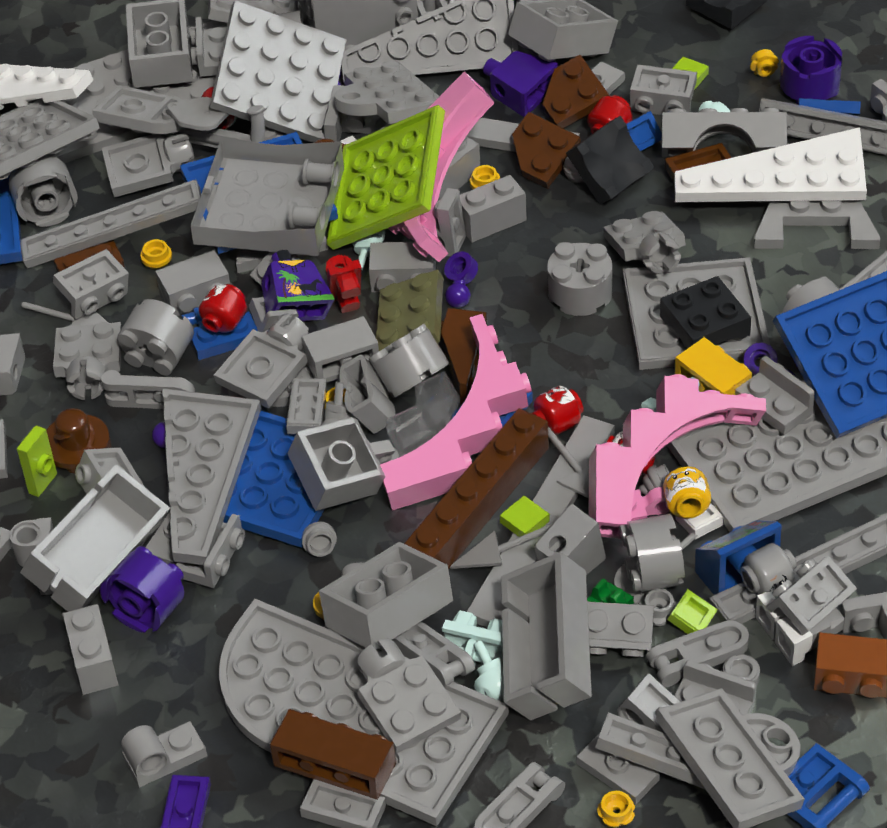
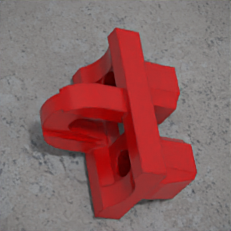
[326,255,362,313]

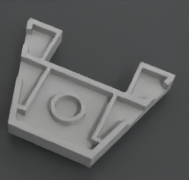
[754,200,880,249]

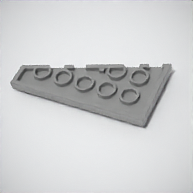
[342,0,518,83]
[162,388,261,565]

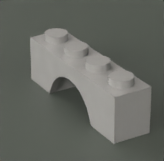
[662,108,787,157]

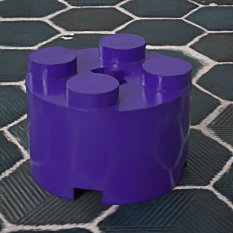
[780,36,842,105]
[100,546,184,633]

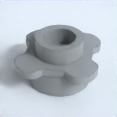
[638,589,678,626]

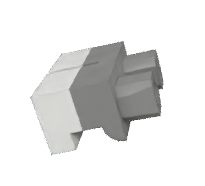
[756,580,844,666]

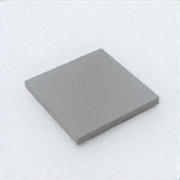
[623,257,770,370]

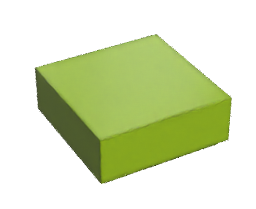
[500,496,550,537]
[667,589,718,634]

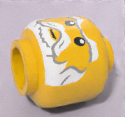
[663,466,711,518]

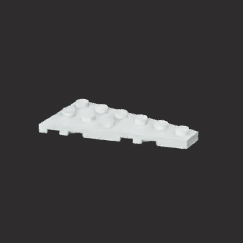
[0,64,94,110]
[675,127,867,202]

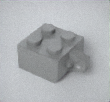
[287,417,395,511]

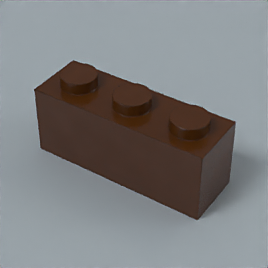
[270,709,396,800]

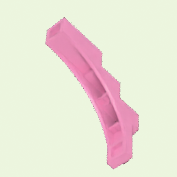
[388,71,495,262]
[380,314,532,511]
[589,374,766,539]

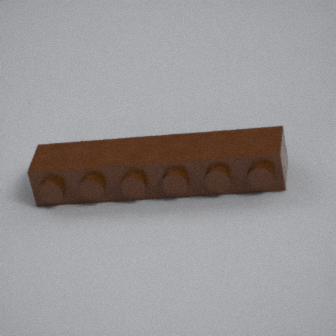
[404,408,549,570]

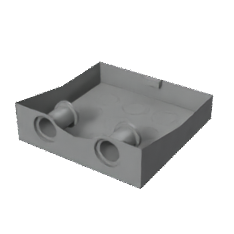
[191,140,344,256]

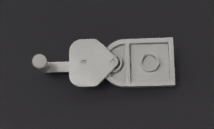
[92,85,265,148]

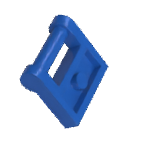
[787,743,870,828]

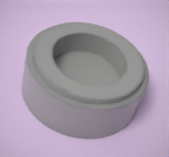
[723,654,760,686]

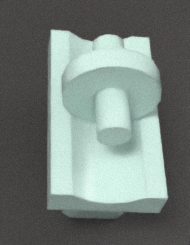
[442,610,503,664]

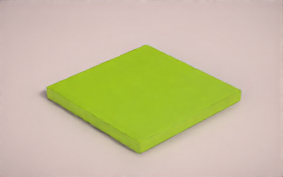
[327,105,445,250]

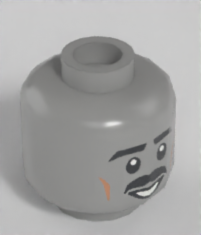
[740,543,797,594]

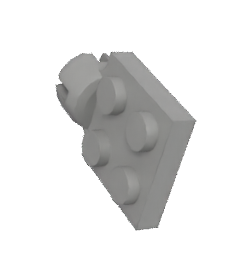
[102,133,196,197]
[603,211,686,274]
[214,313,309,409]
[53,322,122,400]
[358,638,461,754]

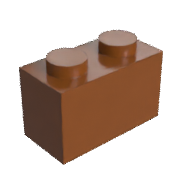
[814,632,887,698]

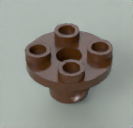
[46,408,111,474]

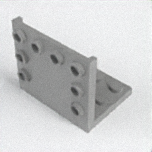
[294,0,418,50]

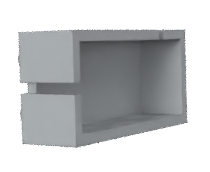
[20,464,170,612]
[501,551,592,720]

